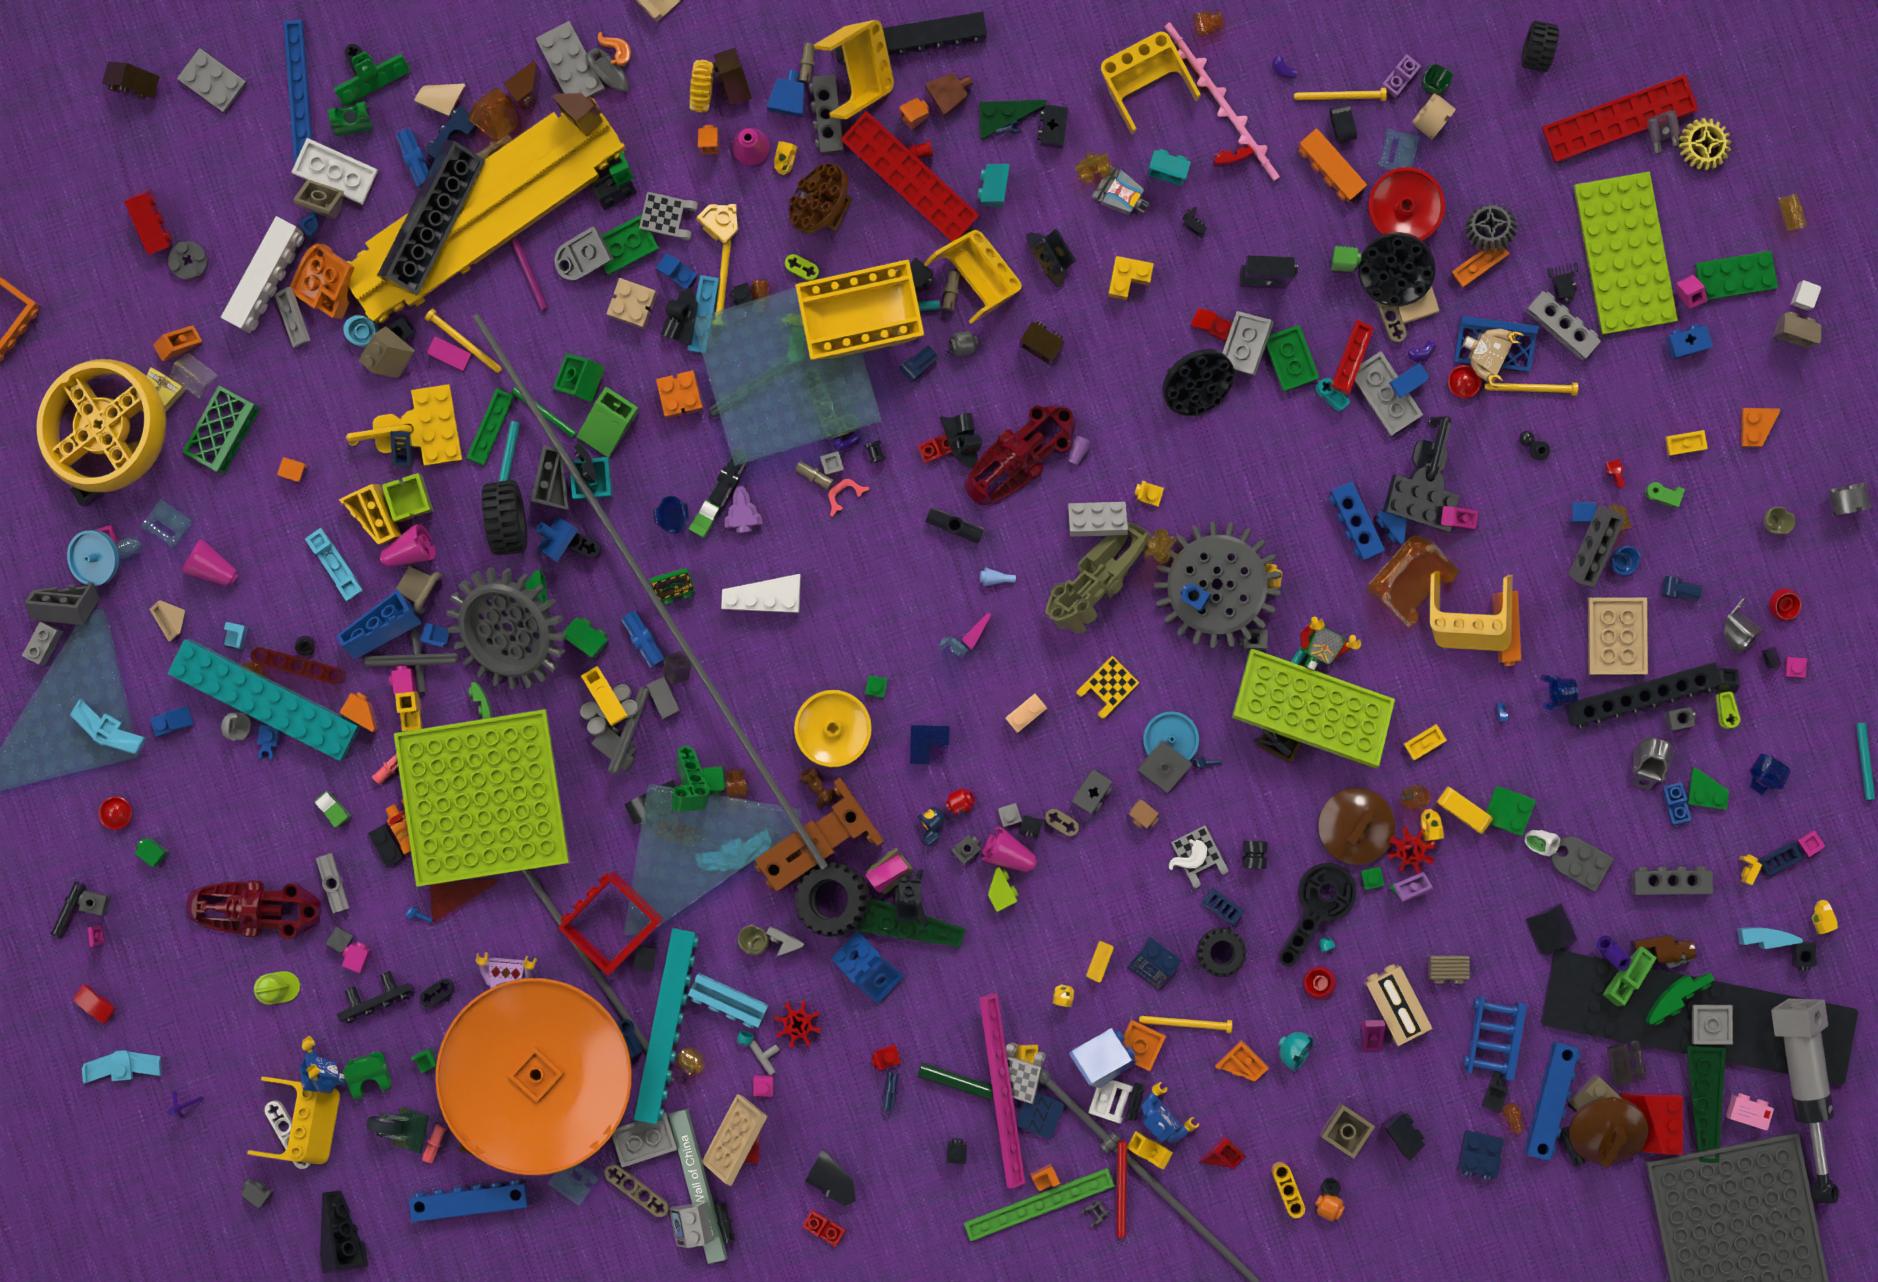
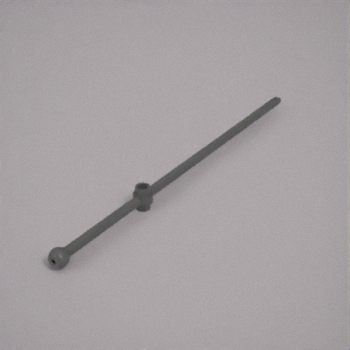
[1038,1069,1259,1282]

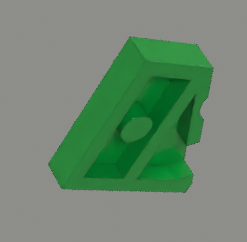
[1687,767,1729,810]

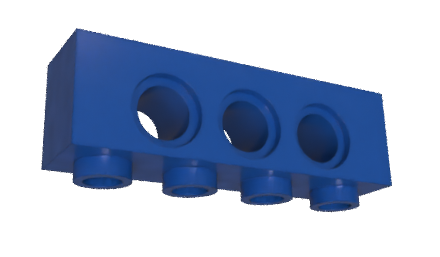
[1328,481,1385,561]

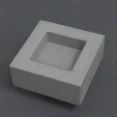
[820,451,844,475]
[998,803,1022,827]

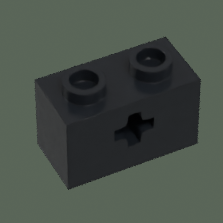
[1037,105,1068,149]

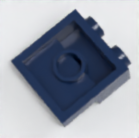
[1457,1130,1504,1180]

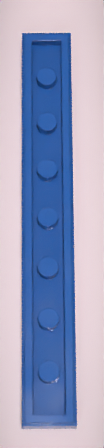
[283,20,313,165]

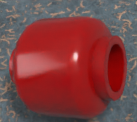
[946,788,976,816]

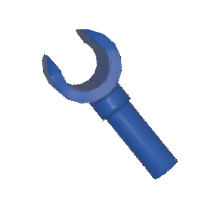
[405,907,433,923]

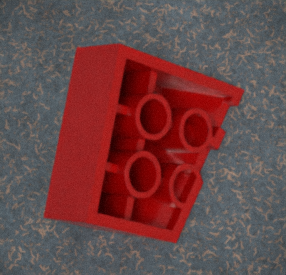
[1619,1093,1683,1154]

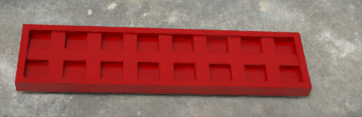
[1541,74,1699,163]
[840,111,979,242]

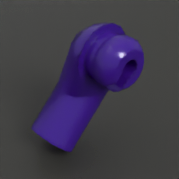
[1272,56,1297,79]
[1408,340,1436,361]
[832,432,860,451]

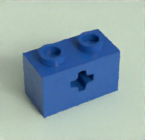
[1665,323,1713,360]

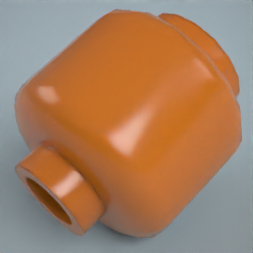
[1315,1195,1345,1222]

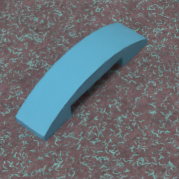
[305,528,363,601]

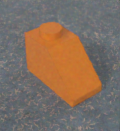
[899,98,930,130]
[698,125,720,155]
[153,325,203,361]
[339,692,378,732]

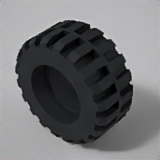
[481,480,528,556]
[794,863,871,937]

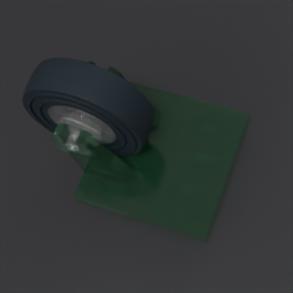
[366,1106,429,1154]

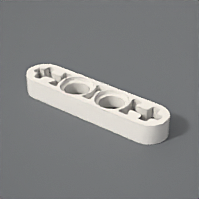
[265,1100,311,1169]

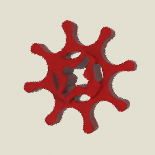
[1388,826,1436,874]
[774,1000,821,1048]

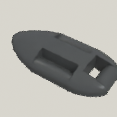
[585,48,629,92]

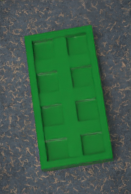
[1694,251,1778,301]

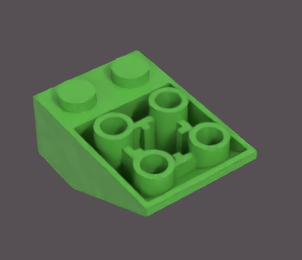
[577,387,640,458]

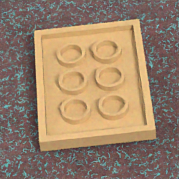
[1588,598,1648,675]
[702,1094,767,1186]

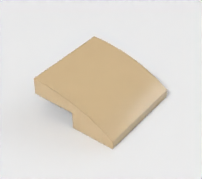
[1397,287,1439,324]

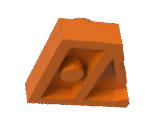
[1741,408,1780,447]
[1215,1040,1269,1082]

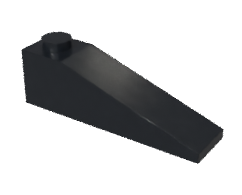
[320,1191,368,1274]

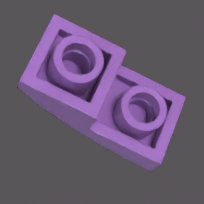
[1380,54,1421,98]

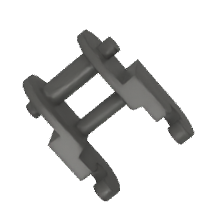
[1080,1200,1109,1228]

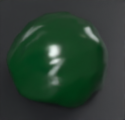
[1421,64,1453,95]

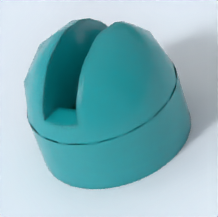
[1319,937,1336,953]
[737,1030,754,1047]

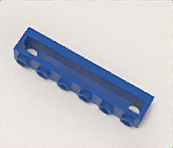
[1524,1041,1581,1161]
[409,1179,529,1222]

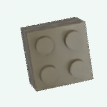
[1319,1103,1375,1159]

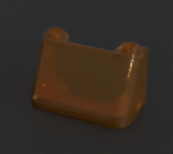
[1367,535,1460,628]

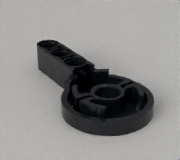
[1278,863,1357,967]

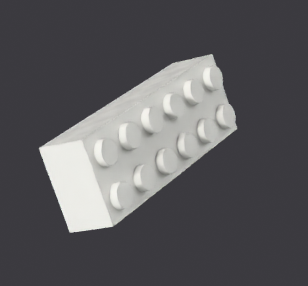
[221,216,304,334]

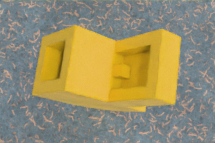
[395,691,422,731]
[1127,1131,1173,1170]

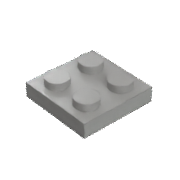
[1692,1005,1733,1044]

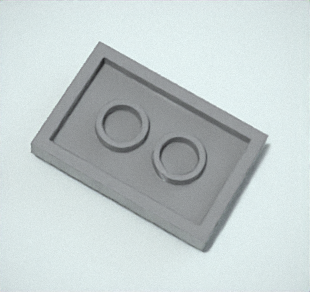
[177,48,247,113]
[1223,311,1274,376]
[1068,502,1128,537]
[612,1112,677,1167]

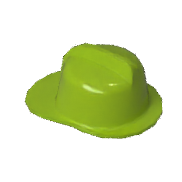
[254,971,300,1005]

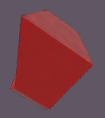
[1198,1135,1246,1170]

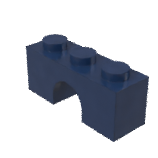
[426,106,482,159]

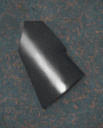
[661,288,698,345]
[940,413,982,469]
[805,1149,856,1206]

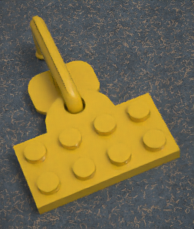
[346,384,462,466]

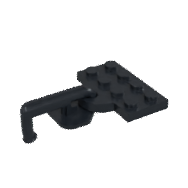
[1383,416,1460,532]

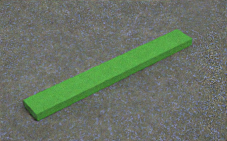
[964,1167,1115,1242]

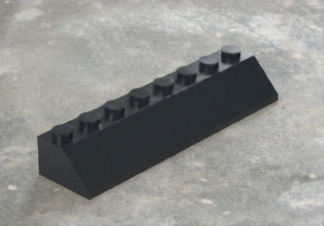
[377,141,485,295]

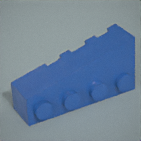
[336,589,421,660]

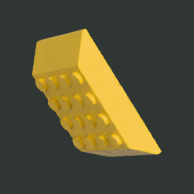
[795,259,925,360]

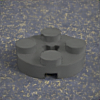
[168,241,208,280]

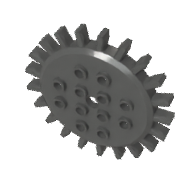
[1154,521,1282,649]
[446,567,567,689]

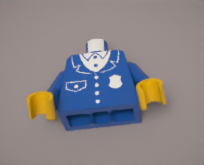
[299,1036,346,1093]
[1141,1082,1199,1143]

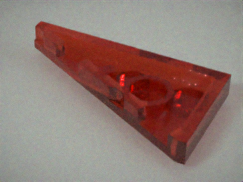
[430,878,498,921]

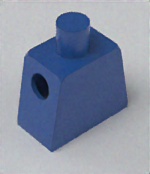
[767,70,805,118]

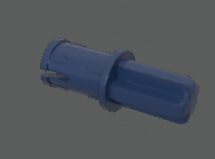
[882,1072,899,1112]

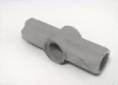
[316,853,350,913]

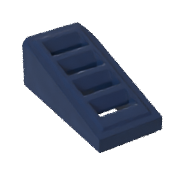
[390,431,414,467]
[1759,840,1803,877]
[1201,887,1244,926]

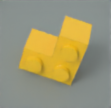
[1108,256,1154,300]

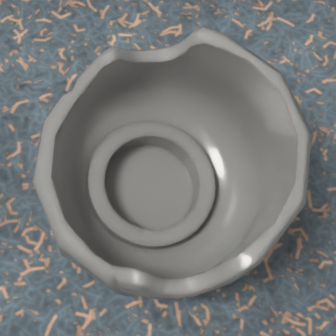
[221,712,251,741]

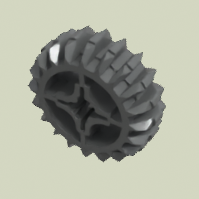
[1465,202,1517,253]

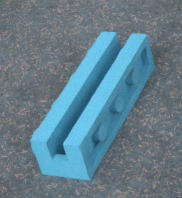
[688,973,768,1029]

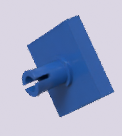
[536,516,578,562]

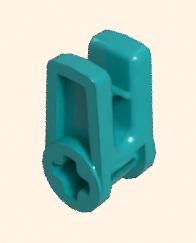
[1316,378,1350,412]

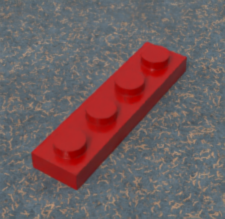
[1330,319,1374,395]

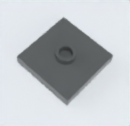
[1138,740,1192,793]

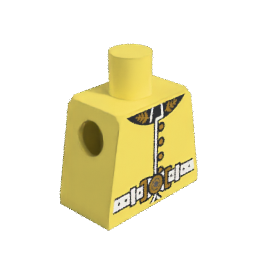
[141,367,186,412]

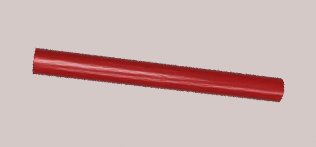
[1116,1141,1127,1238]

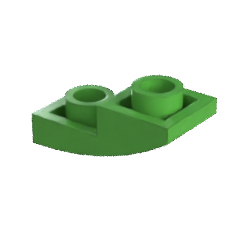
[469,682,493,719]

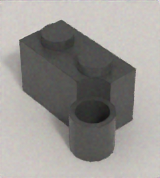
[591,726,637,772]

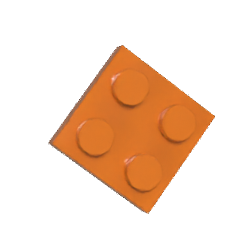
[1124,1019,1166,1071]

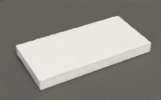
[291,138,378,205]

